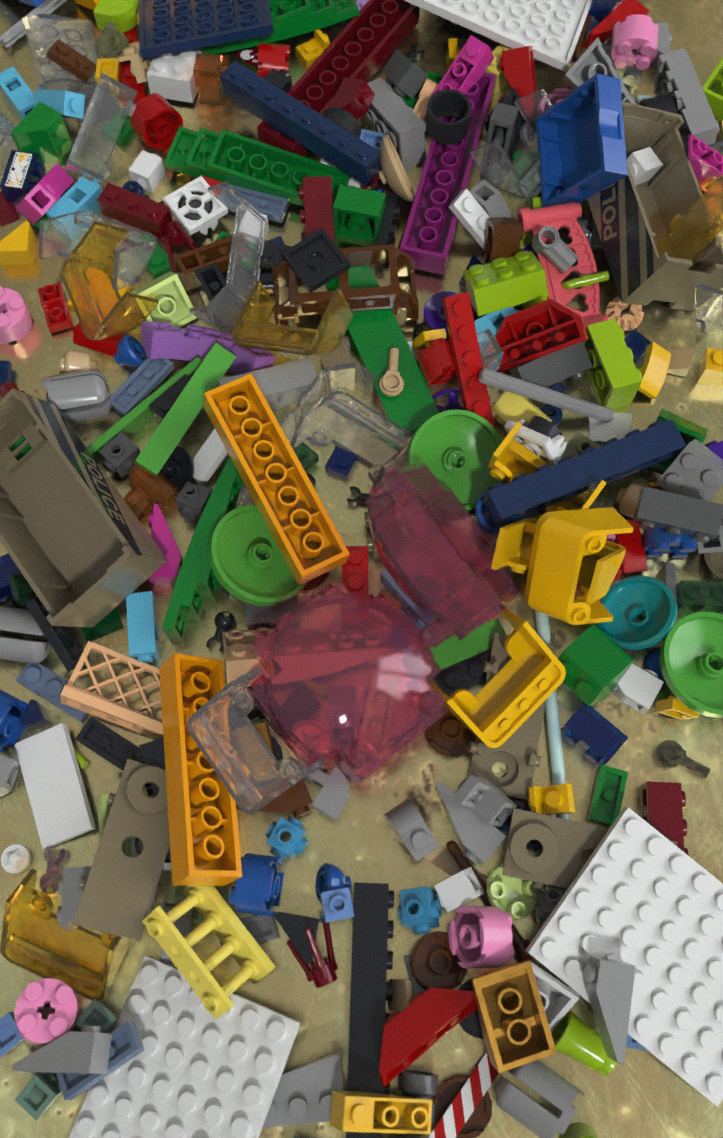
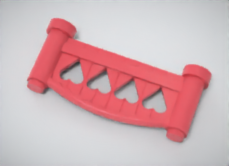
[517,202,608,330]

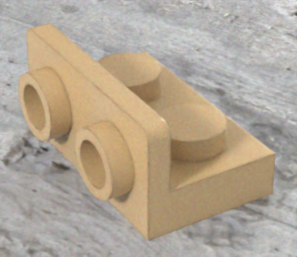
[117,41,153,83]

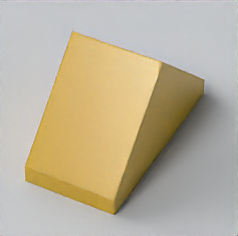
[0,220,36,266]

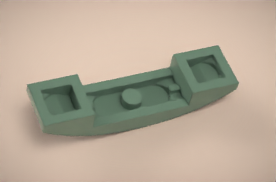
[15,998,118,1121]

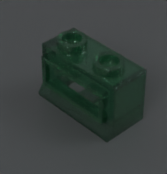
[677,580,723,614]

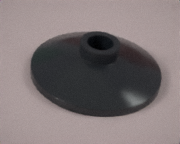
[152,446,194,496]

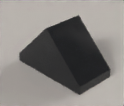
[274,912,320,965]

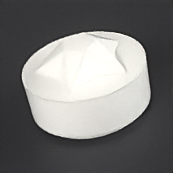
[1,844,32,874]

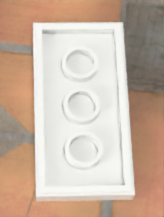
[15,723,96,849]

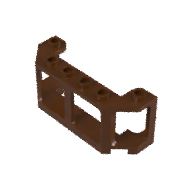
[272,245,419,331]

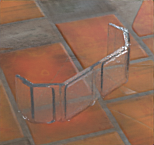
[190,181,267,331]
[279,362,376,442]

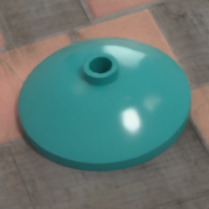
[597,576,677,650]

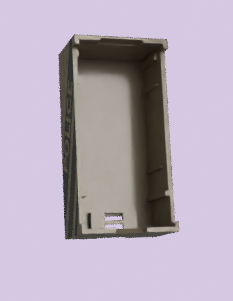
[587,101,723,311]
[0,388,168,628]

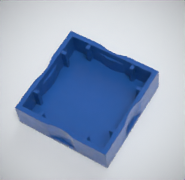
[536,73,628,207]

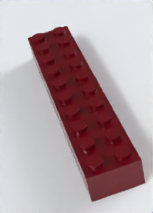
[257,0,420,157]

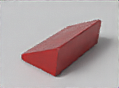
[73,318,128,357]

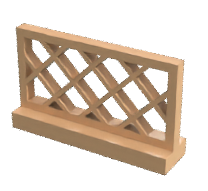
[60,641,163,740]

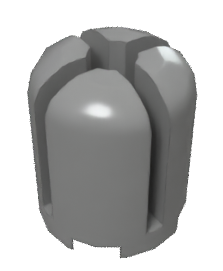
[42,369,111,424]
[0,606,52,663]
[496,1060,585,1138]

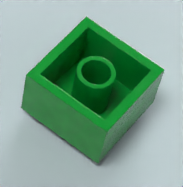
[333,185,386,245]

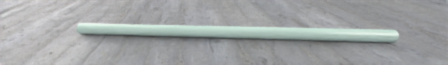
[527,512,570,820]

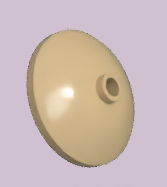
[378,134,415,203]

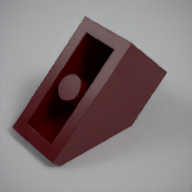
[329,77,375,120]

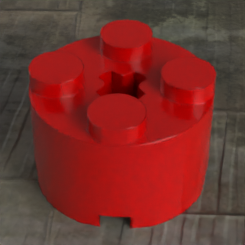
[257,43,290,79]
[130,93,183,151]
[415,338,457,386]

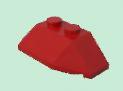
[489,299,588,372]
[379,987,477,1087]

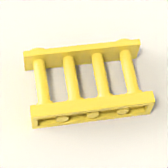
[142,886,276,1020]

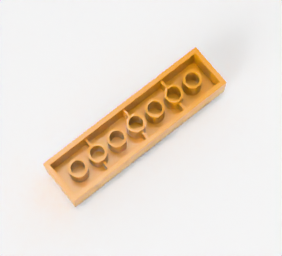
[203,373,350,585]
[159,653,242,886]

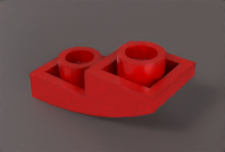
[38,282,74,334]
[613,519,647,573]

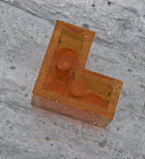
[193,53,231,106]

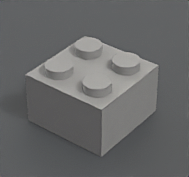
[656,439,723,501]

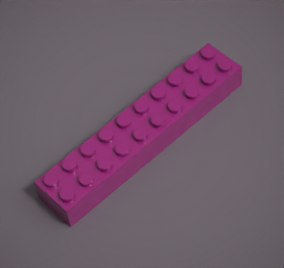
[400,72,497,275]

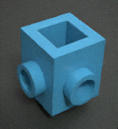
[265,816,308,860]
[398,886,442,934]

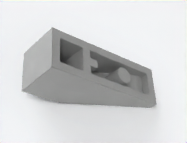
[435,781,506,865]
[584,956,636,1064]
[12,1025,112,1074]

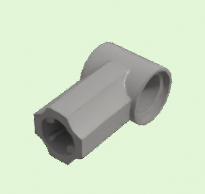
[531,226,579,274]

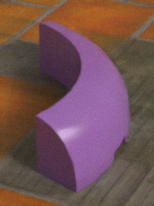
[141,321,275,375]

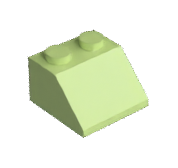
[129,271,198,327]

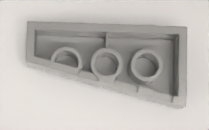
[562,38,637,105]
[654,47,719,151]
[365,78,426,171]
[216,358,320,412]
[263,1049,345,1128]

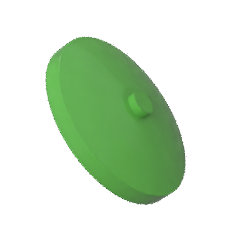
[406,409,502,512]
[208,505,307,606]
[660,612,723,718]

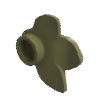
[95,22,128,58]

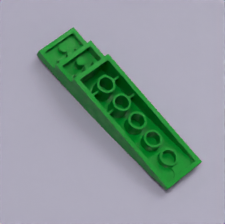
[200,0,360,56]
[164,126,351,206]
[324,265,439,439]
[162,457,244,645]

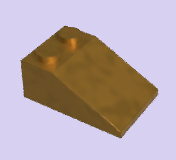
[471,959,557,1073]

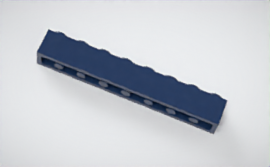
[220,61,380,186]
[483,419,686,528]

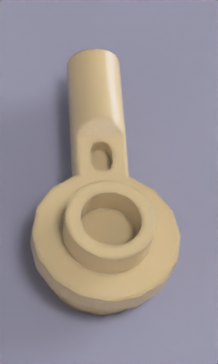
[379,348,404,397]

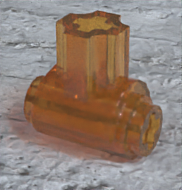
[123,464,178,521]

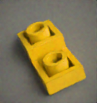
[638,342,671,399]

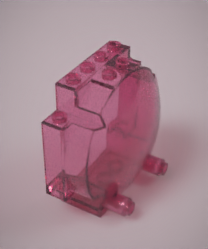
[365,463,521,648]
[248,582,448,783]

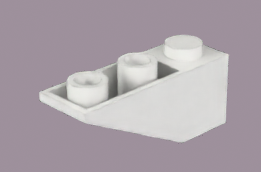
[612,662,664,715]

